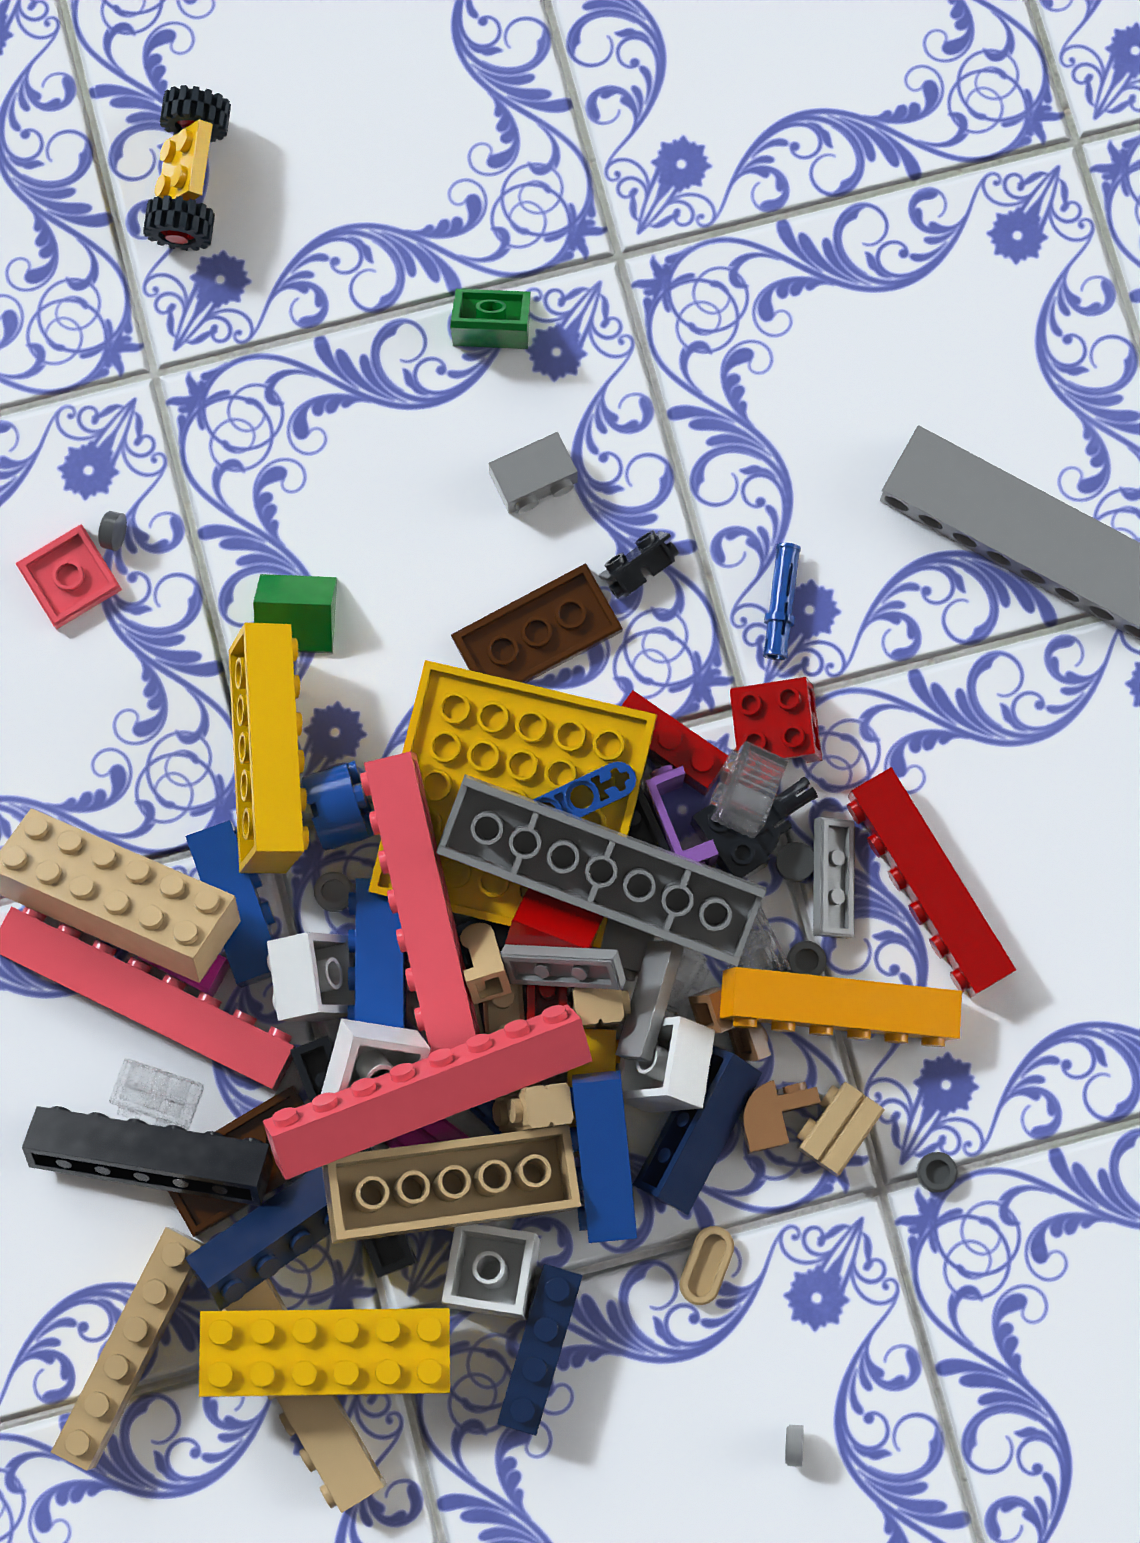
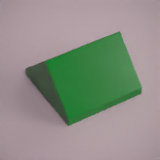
[450,289,531,349]
[253,574,337,653]

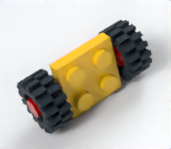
[143,85,231,251]

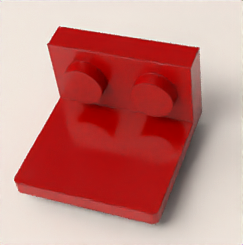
[730,677,823,765]

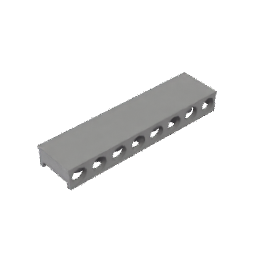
[880,425,1140,640]
[436,774,767,967]

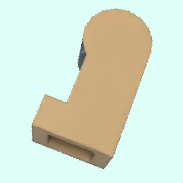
[460,923,512,1004]

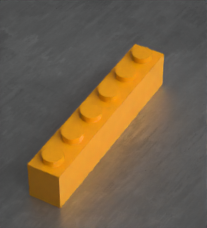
[720,967,962,1047]

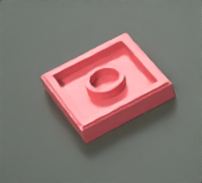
[15,524,122,630]

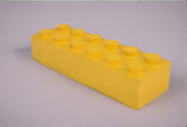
[228,622,309,874]
[199,1308,450,1397]

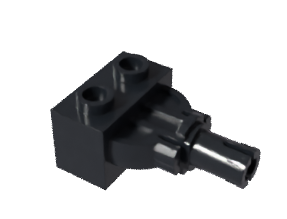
[690,777,818,880]

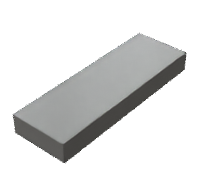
[813,817,855,939]
[615,941,684,1062]
[500,944,626,990]

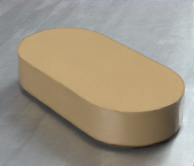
[679,1226,734,1305]

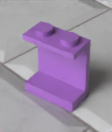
[644,765,718,867]

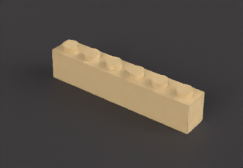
[51,1227,204,1471]
[218,1278,387,1513]

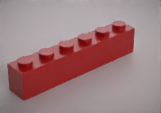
[847,767,1017,998]

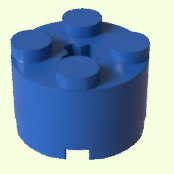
[301,760,377,851]

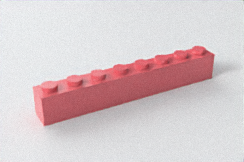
[360,751,481,1054]
[0,906,296,1091]
[263,1004,592,1180]

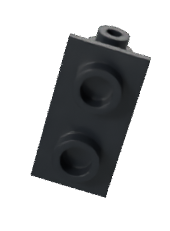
[598,530,679,599]

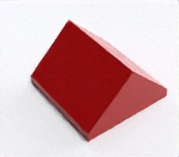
[505,888,604,948]

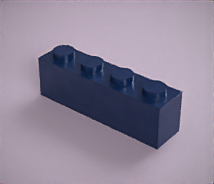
[633,1045,762,1215]
[185,1166,331,1311]
[497,1264,583,1436]

